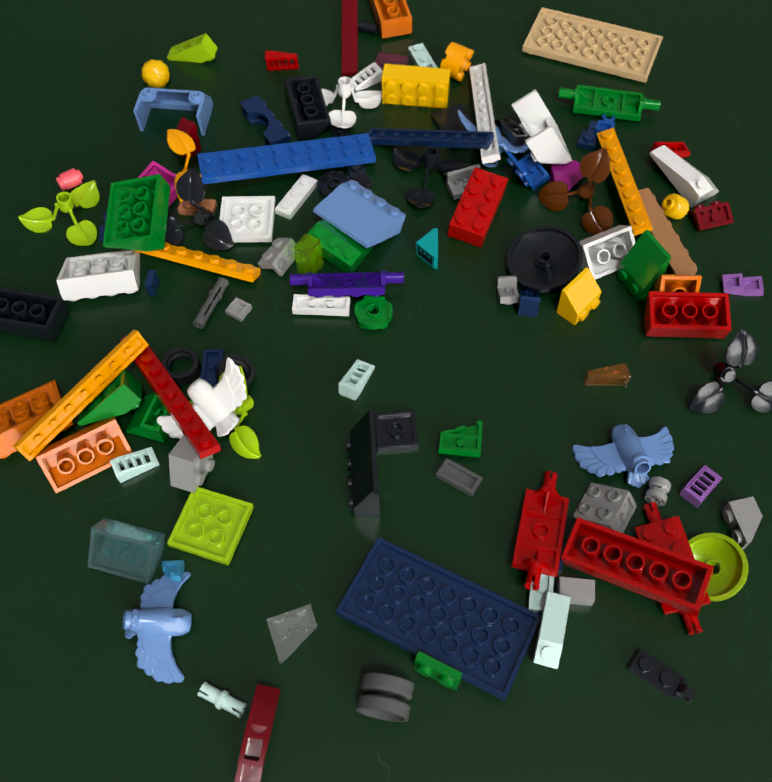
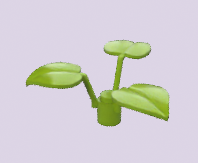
[19,180,100,246]
[189,366,261,459]

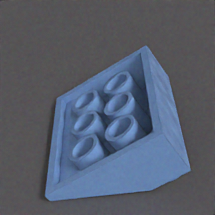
[313,180,406,248]

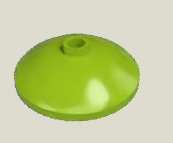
[688,533,749,601]

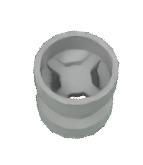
[644,477,671,506]

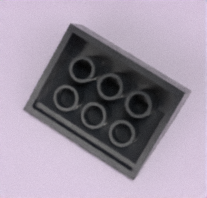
[346,410,380,517]

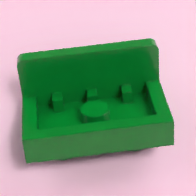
[414,651,463,690]

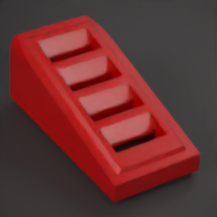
[265,51,299,71]
[650,142,691,163]

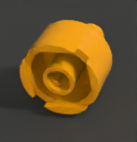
[440,42,474,82]

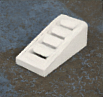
[351,62,383,92]

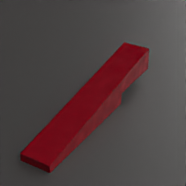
[342,0,358,76]

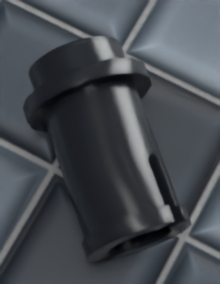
[358,19,378,35]

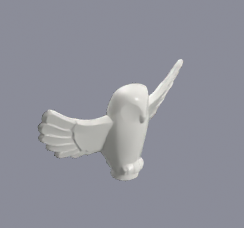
[157,357,247,439]

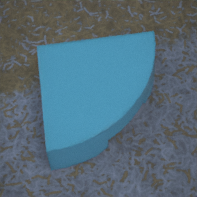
[161,560,185,581]

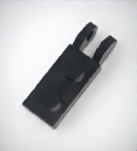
[495,118,531,145]

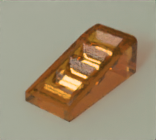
[584,363,631,386]

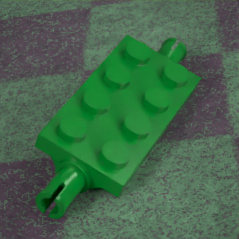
[558,85,661,122]

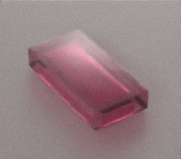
[375,52,409,68]

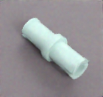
[198,681,247,718]

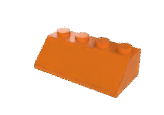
[35,417,133,494]

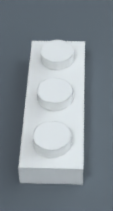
[275,174,317,220]
[292,294,351,316]

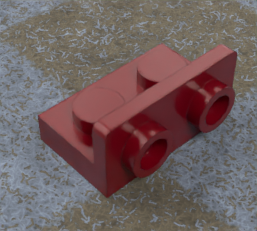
[688,201,734,232]

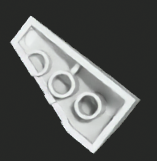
[649,145,719,208]

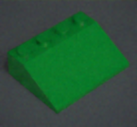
[103,174,171,251]

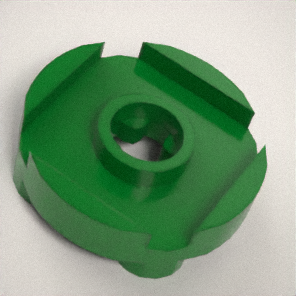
[354,295,393,330]

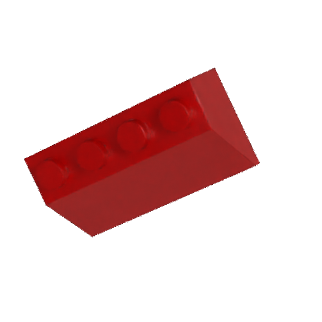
[644,291,732,339]

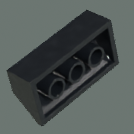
[284,75,331,140]

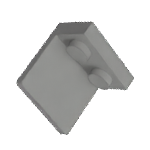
[573,483,637,533]

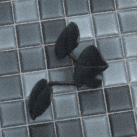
[393,147,471,208]
[165,168,235,250]
[688,329,772,414]

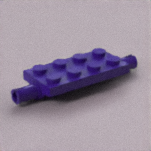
[290,270,404,298]

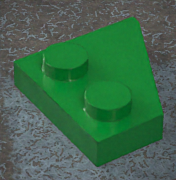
[439,421,483,458]

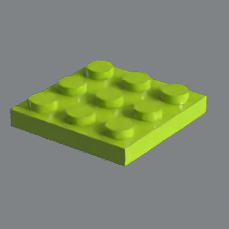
[167,487,254,566]

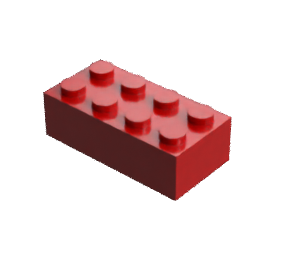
[448,167,508,248]

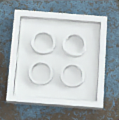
[220,196,276,243]

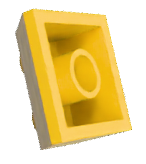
[557,267,602,326]

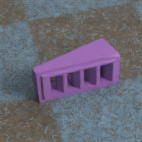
[679,465,723,508]

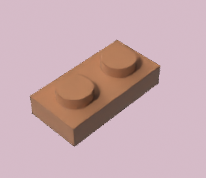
[178,199,217,216]

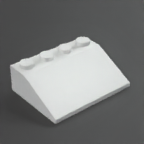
[56,250,140,301]

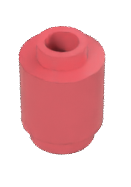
[55,168,84,191]

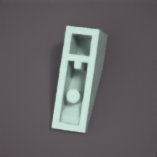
[532,591,571,669]

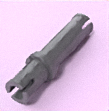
[192,277,229,329]

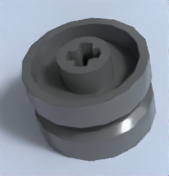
[356,673,414,722]

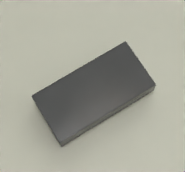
[436,458,483,497]

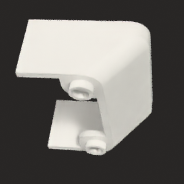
[511,89,573,164]

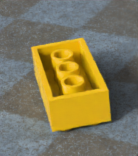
[382,64,450,109]

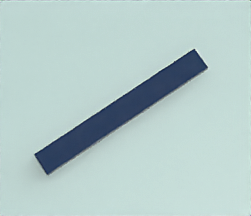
[368,128,495,149]

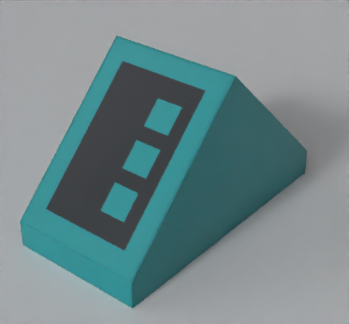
[416,228,438,269]

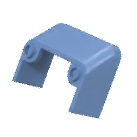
[133,88,213,135]

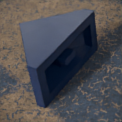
[518,290,540,317]

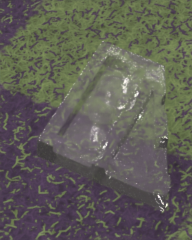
[266,604,318,664]

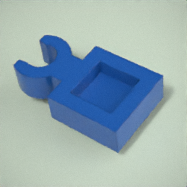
[594,114,615,134]

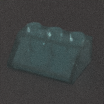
[88,518,165,584]

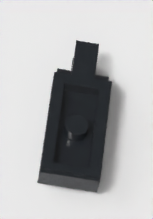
[627,649,697,703]

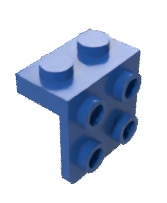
[506,150,551,191]

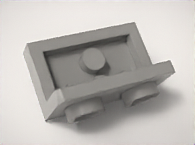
[446,164,481,200]
[258,238,301,276]

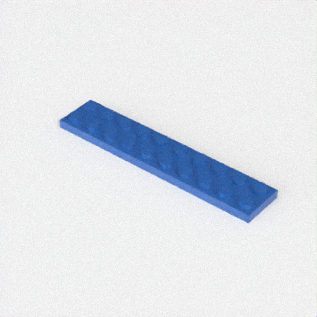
[197,133,376,184]

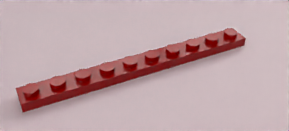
[121,337,221,459]

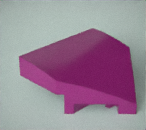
[548,160,584,191]

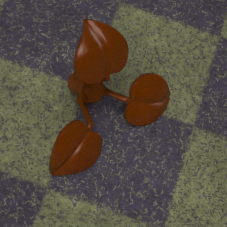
[538,148,613,235]

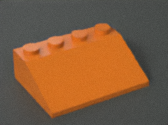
[0,380,73,459]

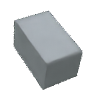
[557,577,595,606]

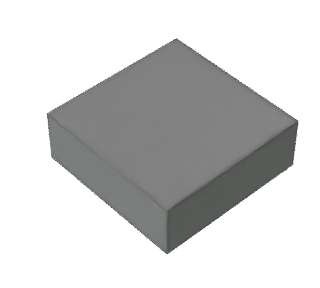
[225,297,252,322]

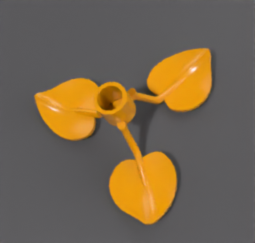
[166,129,201,202]

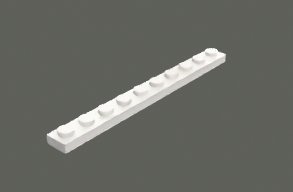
[469,63,501,164]

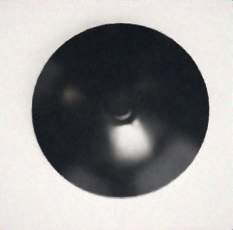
[507,225,583,293]

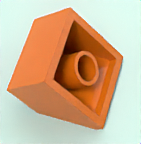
[653,274,702,293]

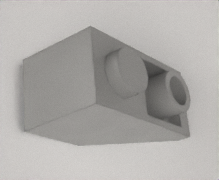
[722,496,763,549]

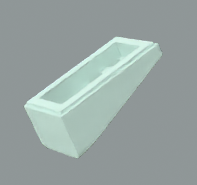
[339,359,375,400]
[110,447,160,483]

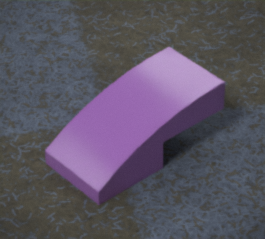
[722,273,764,296]

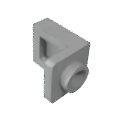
[497,276,520,305]

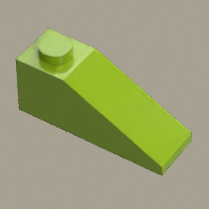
[167,33,218,63]

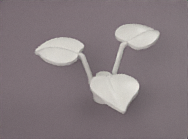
[321,77,382,128]

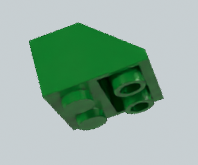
[126,392,170,443]

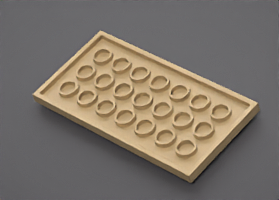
[522,7,663,83]

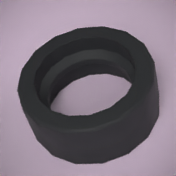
[161,347,202,386]
[215,353,255,389]

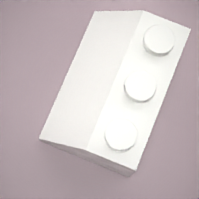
[579,225,635,279]

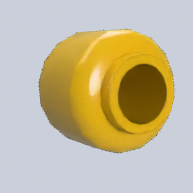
[661,193,689,220]

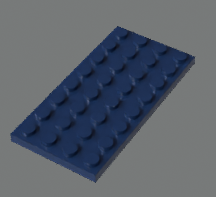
[336,537,542,701]

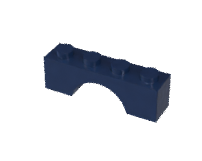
[240,95,291,146]

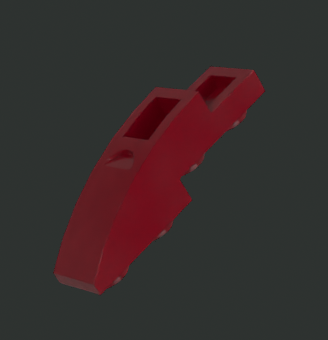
[234,684,281,782]

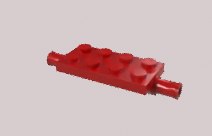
[511,471,569,591]
[635,502,711,635]

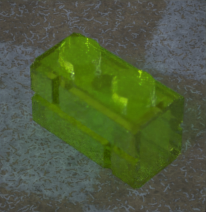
[294,234,324,274]

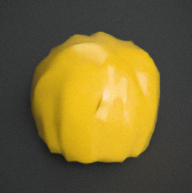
[141,59,169,88]

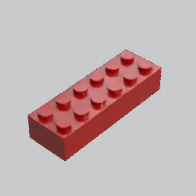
[561,517,714,617]

